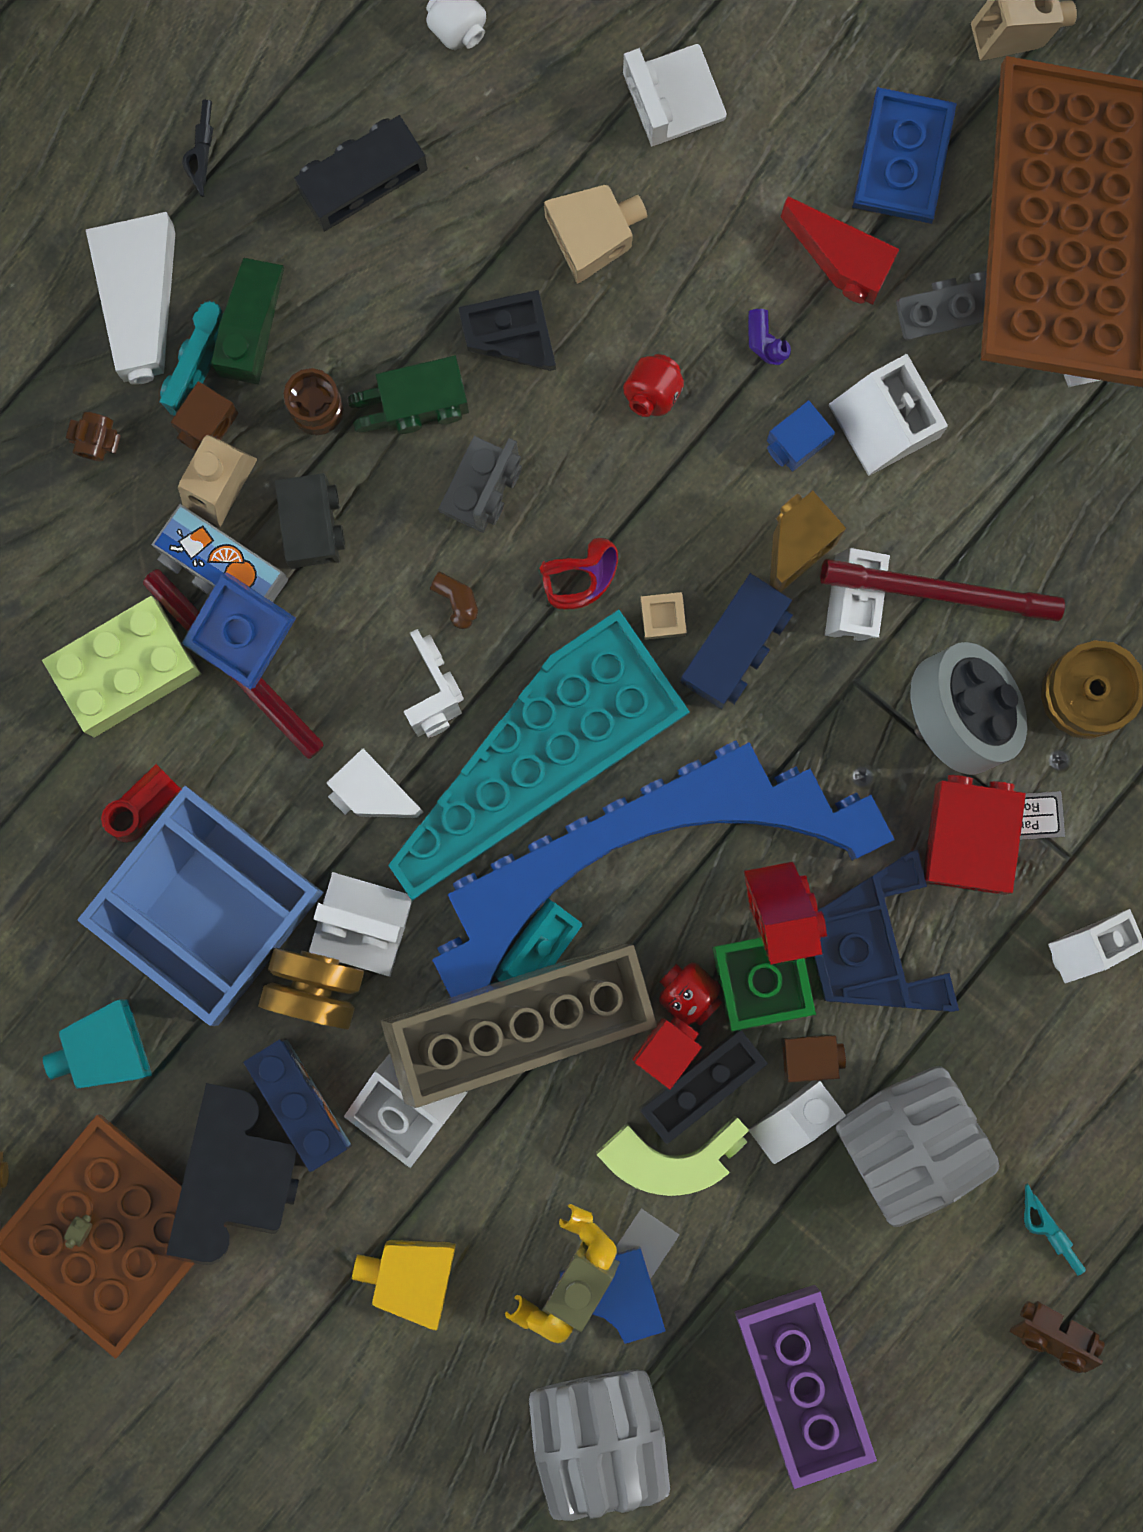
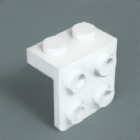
[404,629,464,738]

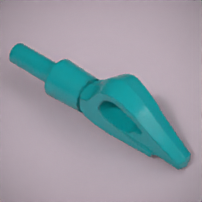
[1024,1183,1086,1276]

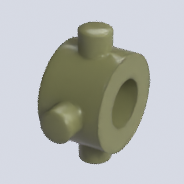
[64,1215,92,1249]

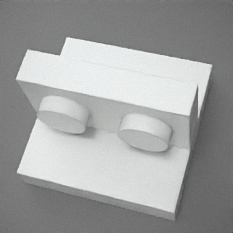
[309,872,413,976]

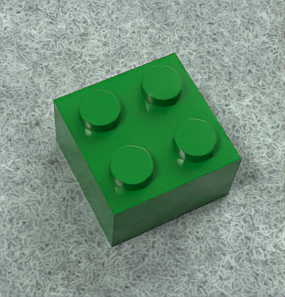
[712,938,816,1031]

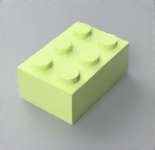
[42,596,202,738]

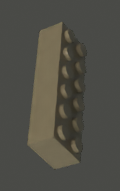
[380,944,657,1108]

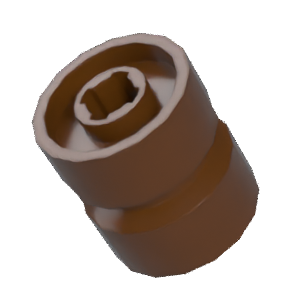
[283,368,344,436]

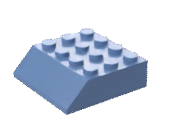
[77,786,323,1026]

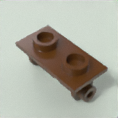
[1010,1301,1105,1373]

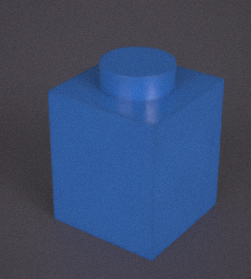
[767,400,835,472]

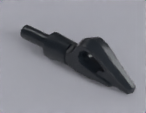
[182,99,214,197]

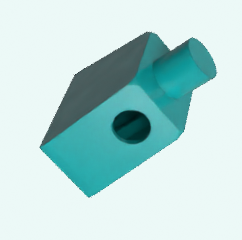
[43,999,152,1089]

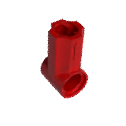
[101,764,182,843]

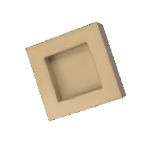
[640,592,687,640]

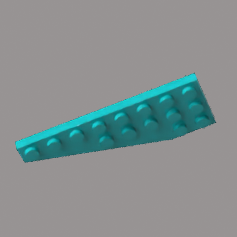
[388,610,690,901]

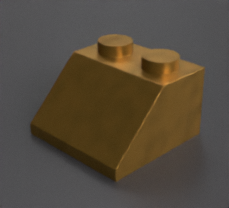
[770,490,846,592]

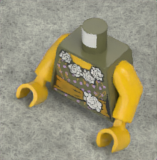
[505,1204,620,1343]

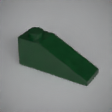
[211,258,284,385]

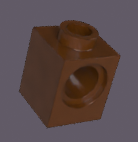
[171,381,239,452]
[781,1035,846,1082]

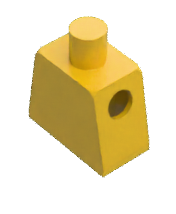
[352,1240,456,1330]

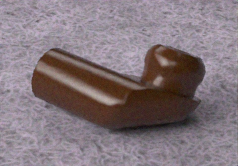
[430,571,478,629]

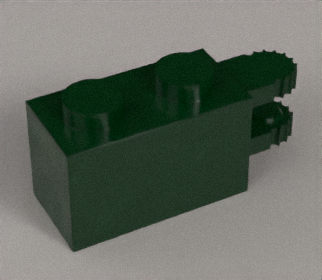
[348,355,469,434]

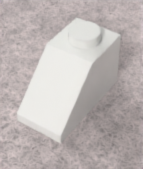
[327,749,424,818]
[1048,909,1143,983]
[749,1080,846,1164]

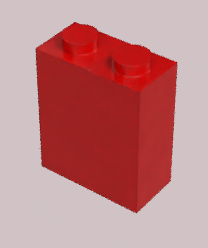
[924,775,1026,895]

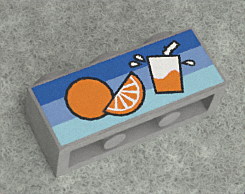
[151,504,288,602]

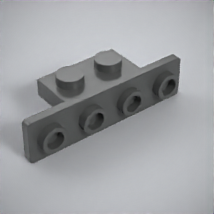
[896,270,987,340]

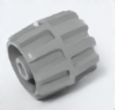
[836,1066,999,1227]
[529,1369,670,1521]

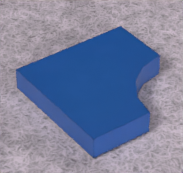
[559,1247,666,1344]

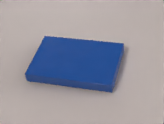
[852,87,957,224]

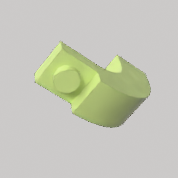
[596,1115,749,1196]

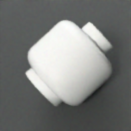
[426,0,486,50]

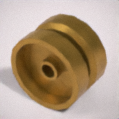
[1041,640,1143,739]
[258,948,364,1029]

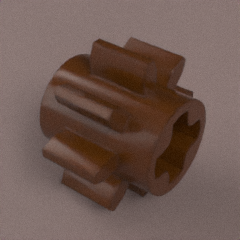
[65,412,121,462]

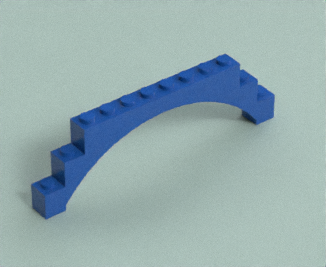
[432,740,895,997]

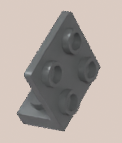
[438,436,522,533]

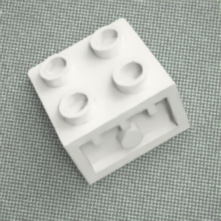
[623,44,727,147]

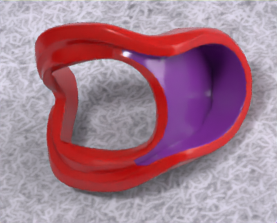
[539,538,618,609]

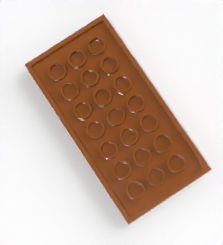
[981,56,1143,387]

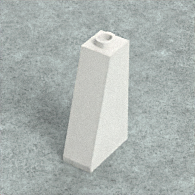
[86,212,175,384]

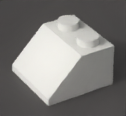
[344,1054,467,1168]

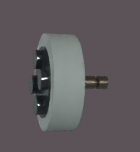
[910,642,1027,775]

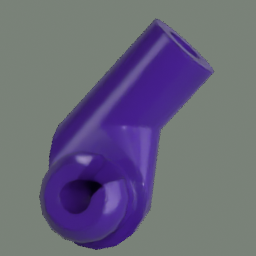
[748,309,791,365]

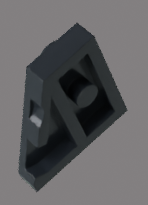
[458,290,556,371]

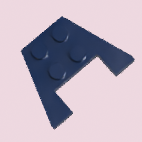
[813,850,959,1012]

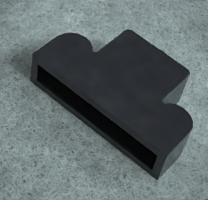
[166,1083,299,1265]

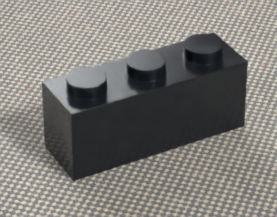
[294,115,428,232]
[638,1030,768,1145]

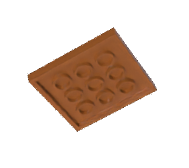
[0,1114,227,1359]

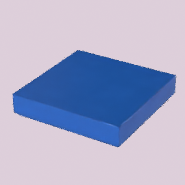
[181,572,296,690]

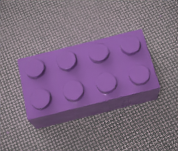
[734,1285,877,1489]

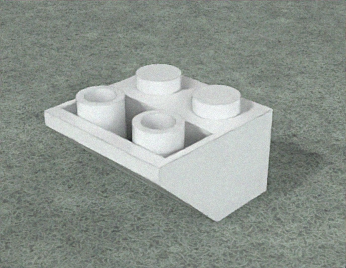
[828,354,948,476]

